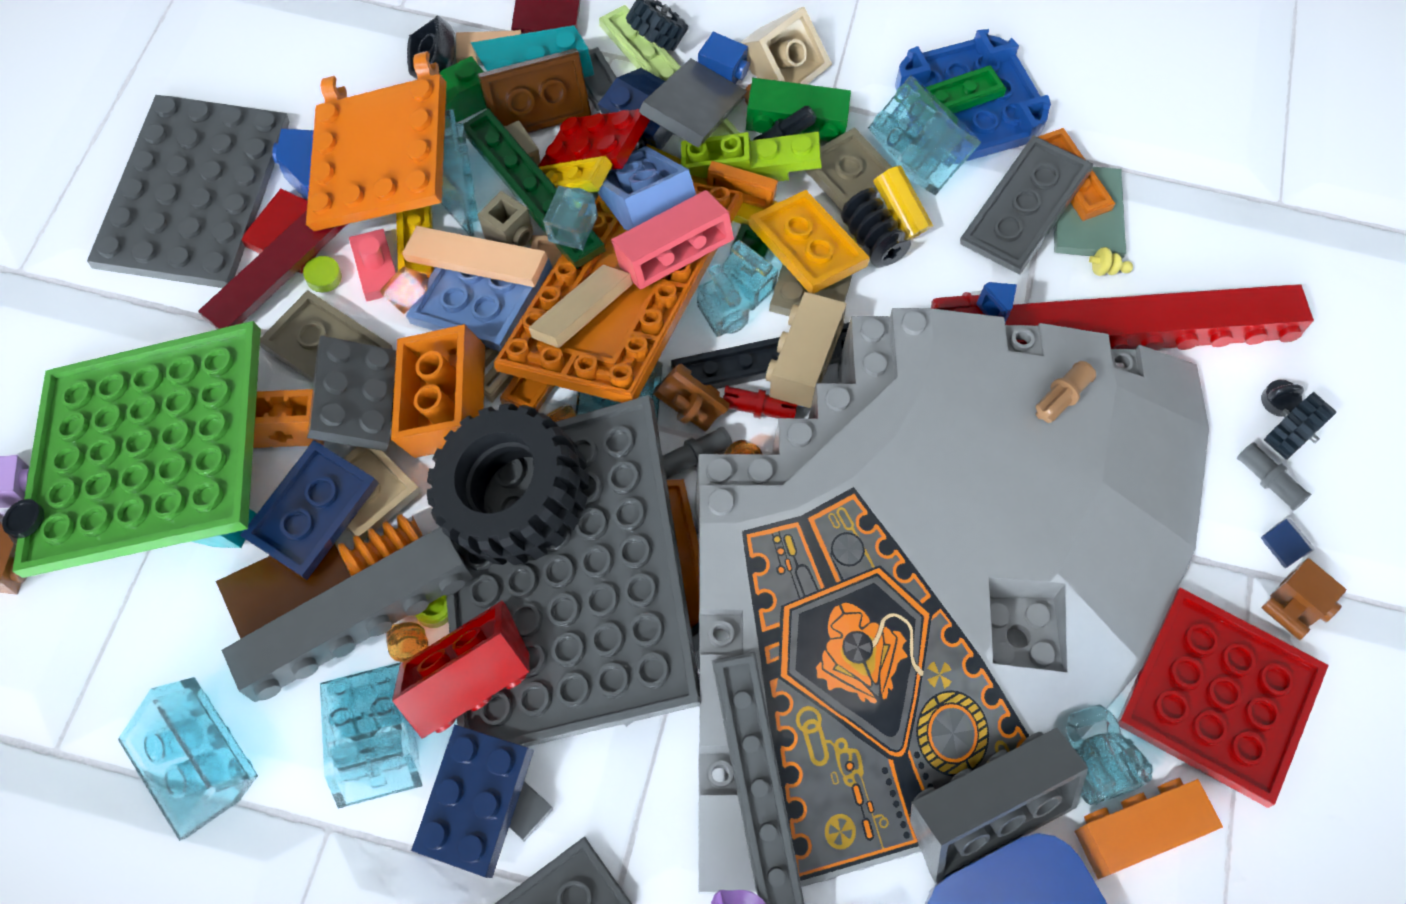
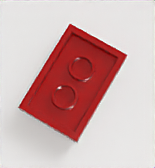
[538,109,650,170]

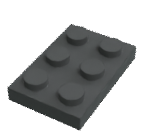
[307,335,396,451]

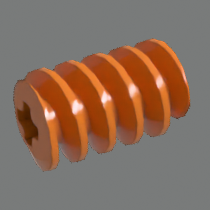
[338,514,423,576]

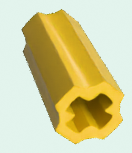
[873,165,934,240]

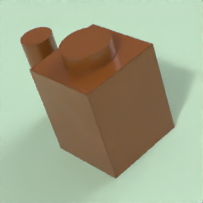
[1261,557,1347,641]

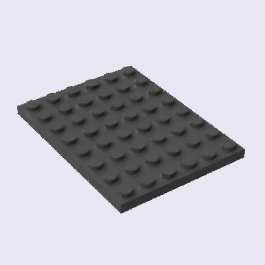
[435,395,701,747]

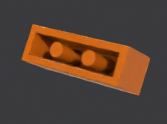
[1074,777,1223,880]

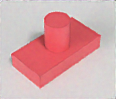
[349,229,402,302]

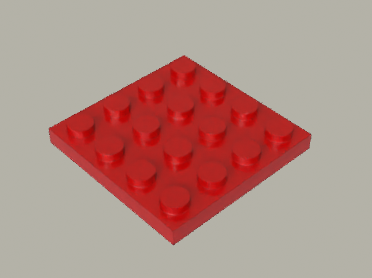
[1115,587,1329,808]

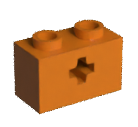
[253,389,324,448]

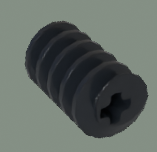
[841,188,911,267]

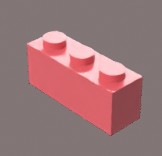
[611,190,734,290]

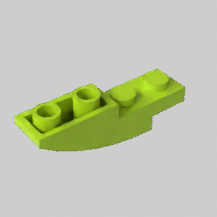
[681,132,822,182]

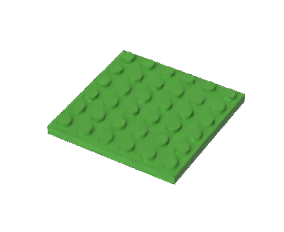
[12,321,261,578]

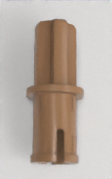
[1035,361,1096,423]

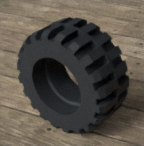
[426,404,589,565]

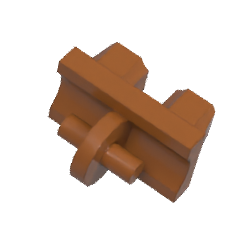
[653,364,730,432]

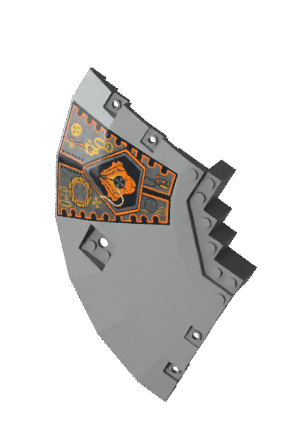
[695,308,1209,894]

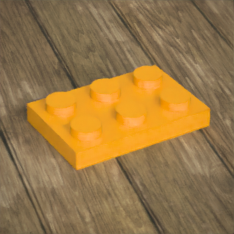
[749,190,870,294]

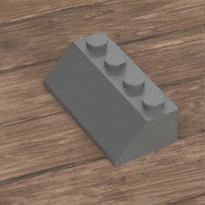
[910,727,1089,883]

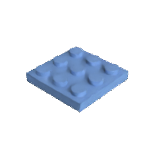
[406,233,552,351]

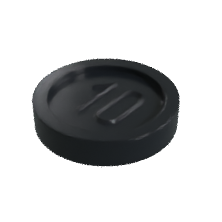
[2,499,44,539]

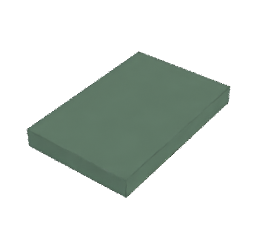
[1053,166,1126,259]

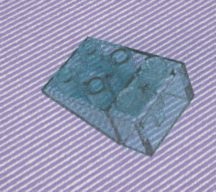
[868,75,981,196]
[441,109,479,236]
[320,662,423,809]

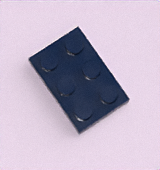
[240,440,379,580]
[411,724,534,878]

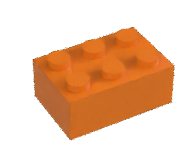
[391,324,485,458]

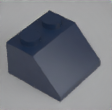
[598,68,674,150]

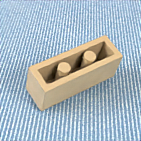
[766,292,847,408]

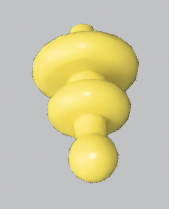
[1089,247,1133,276]

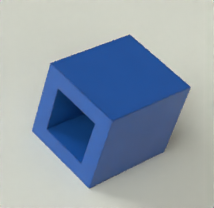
[697,31,750,84]

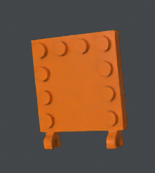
[306,51,447,231]

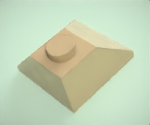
[740,6,832,84]

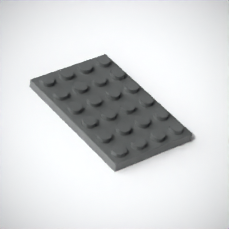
[87,94,290,288]

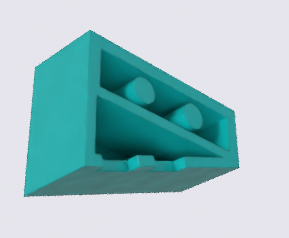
[471,25,594,78]

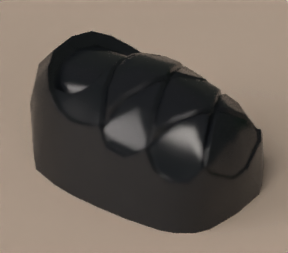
[407,15,455,79]

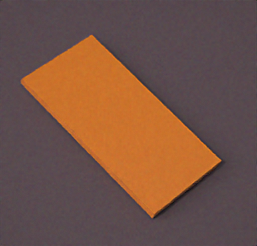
[493,181,743,403]

